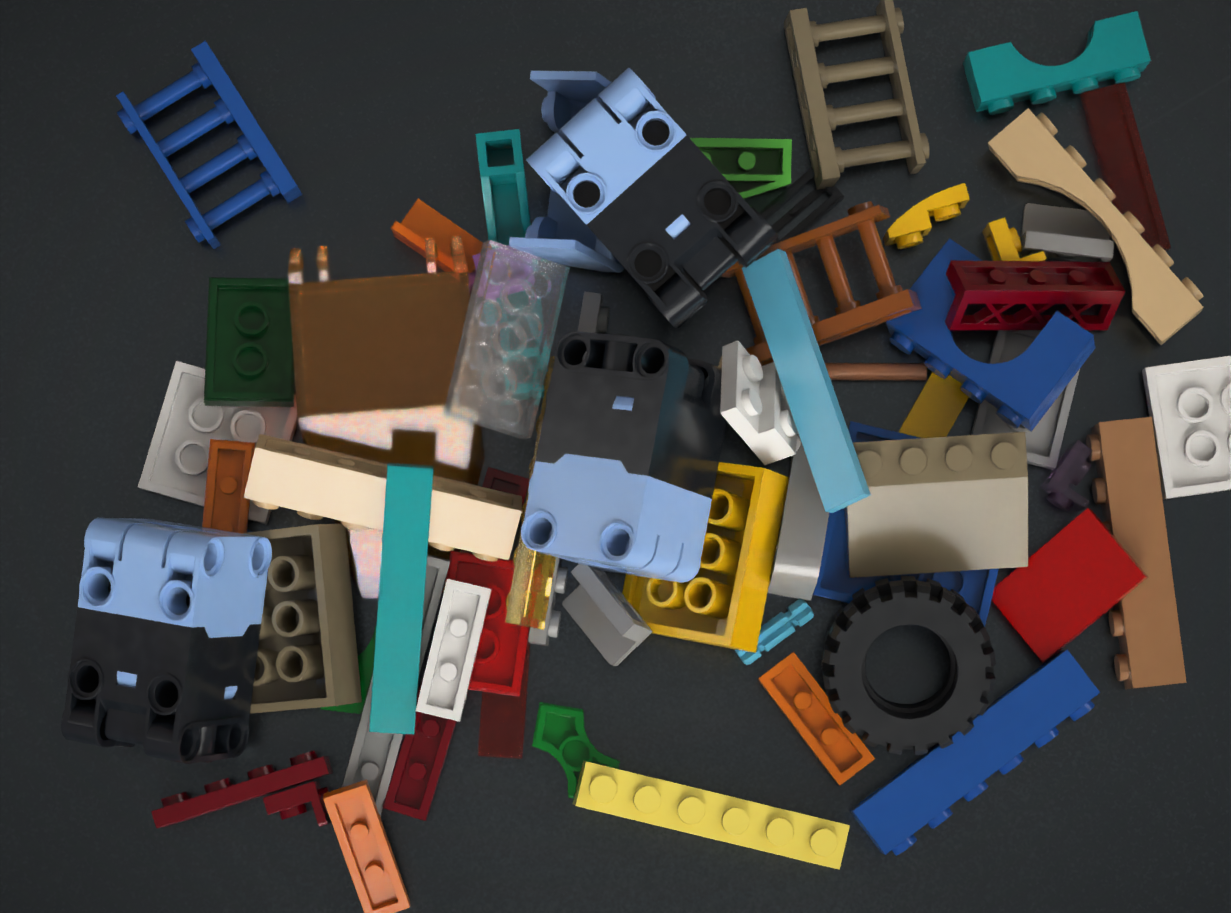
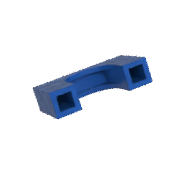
[886,238,1095,432]

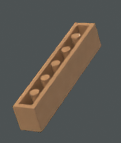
[1086,417,1187,689]

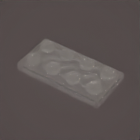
[443,240,570,440]

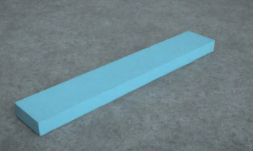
[742,249,871,513]

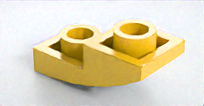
[883,183,970,249]

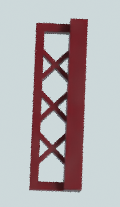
[945,260,1125,330]

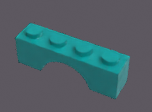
[963,11,1151,115]

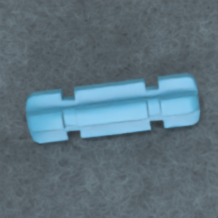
[735,599,814,665]

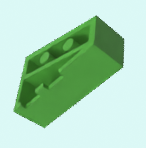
[690,138,792,200]

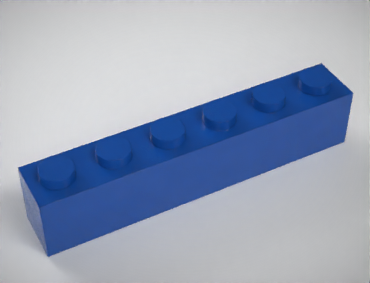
[849,649,1100,856]

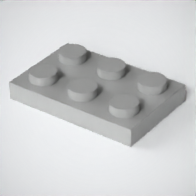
[971,330,1080,470]

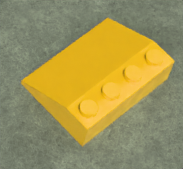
[622,462,789,653]

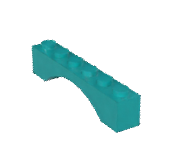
[475,129,549,402]

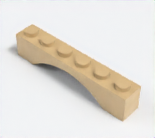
[988,108,1204,345]

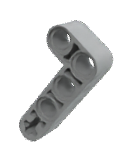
[767,434,829,601]

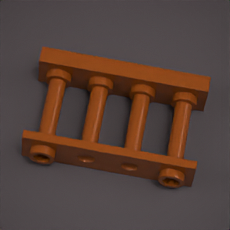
[721,201,922,366]

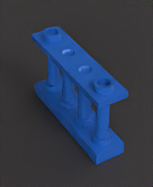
[116,40,303,249]

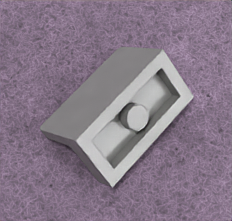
[1019,203,1114,262]
[562,564,653,666]

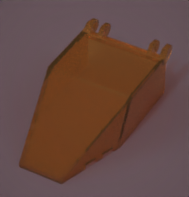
[288,236,485,599]

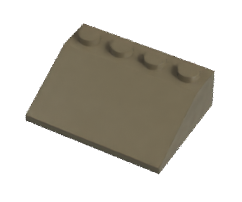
[845,432,1028,578]
[242,524,362,714]

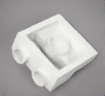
[720,341,801,465]

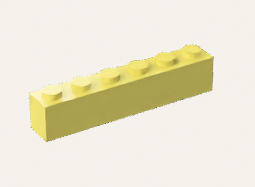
[573,760,850,870]

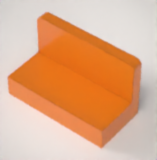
[390,198,490,286]

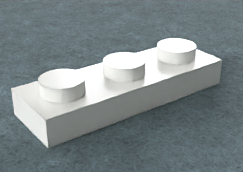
[415,579,492,722]

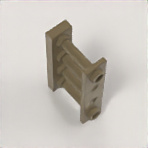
[783,0,929,190]

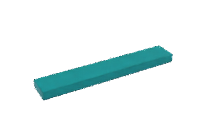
[369,463,433,735]

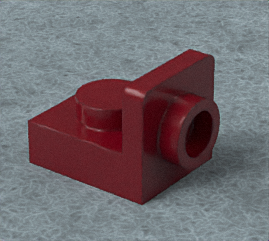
[263,780,331,827]

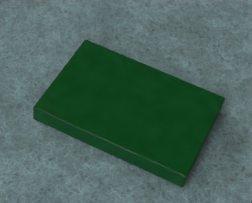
[204,277,298,407]

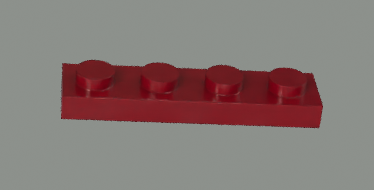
[151,750,333,829]

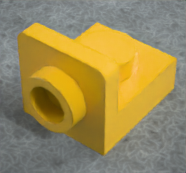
[982,217,1047,261]

